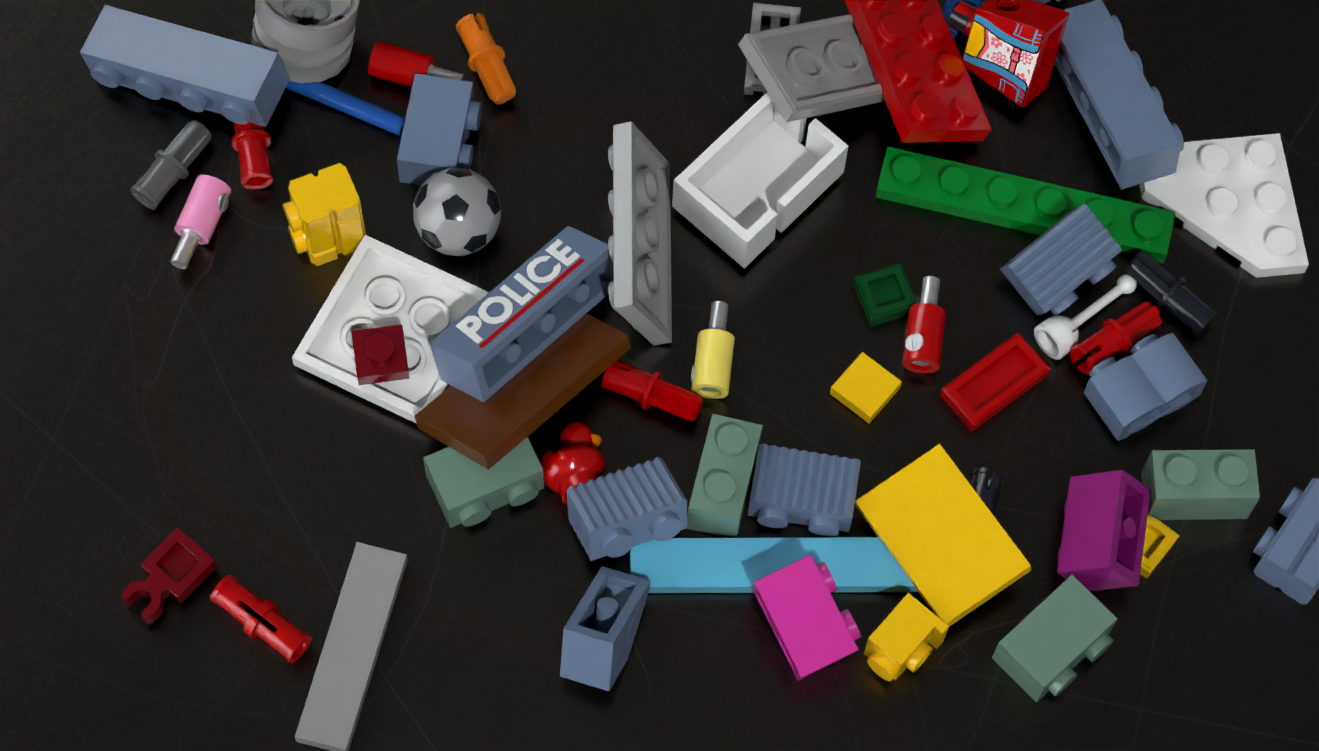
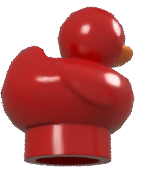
[541,422,605,505]

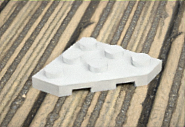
[1139,133,1309,278]

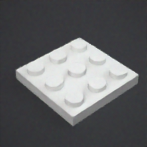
[292,235,489,424]

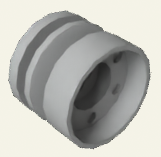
[251,0,360,84]

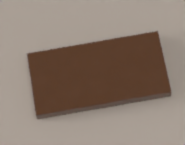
[414,313,631,470]

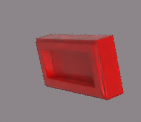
[940,333,1051,432]

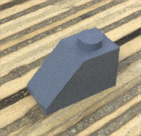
[560,566,651,691]

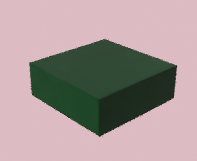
[853,263,917,327]

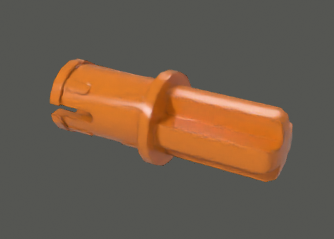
[456,13,516,105]

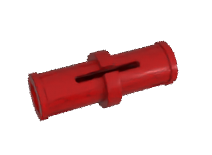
[210,574,312,664]

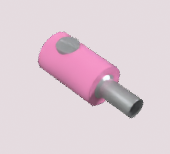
[170,175,231,269]

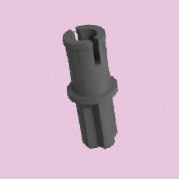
[130,120,212,210]

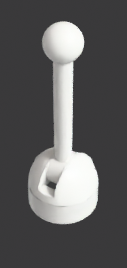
[1034,274,1137,360]

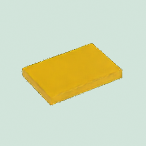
[855,444,1031,627]

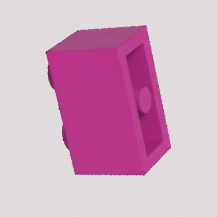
[751,554,861,681]

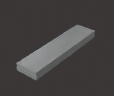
[295,542,408,751]

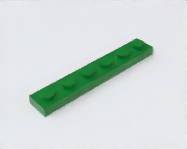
[875,146,1175,263]

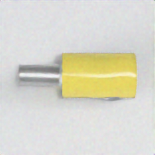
[691,301,735,399]

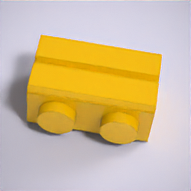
[283,163,366,266]

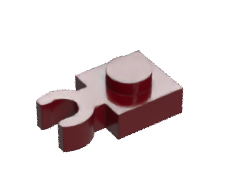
[121,527,217,624]

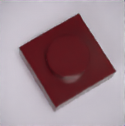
[352,324,410,385]

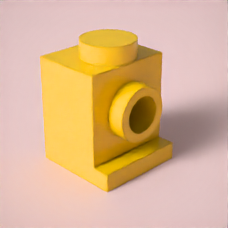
[864,593,949,681]

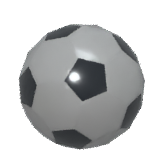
[413,168,501,256]

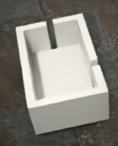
[672,92,848,268]

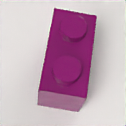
[1057,470,1151,591]

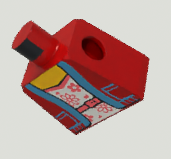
[948,0,1070,108]

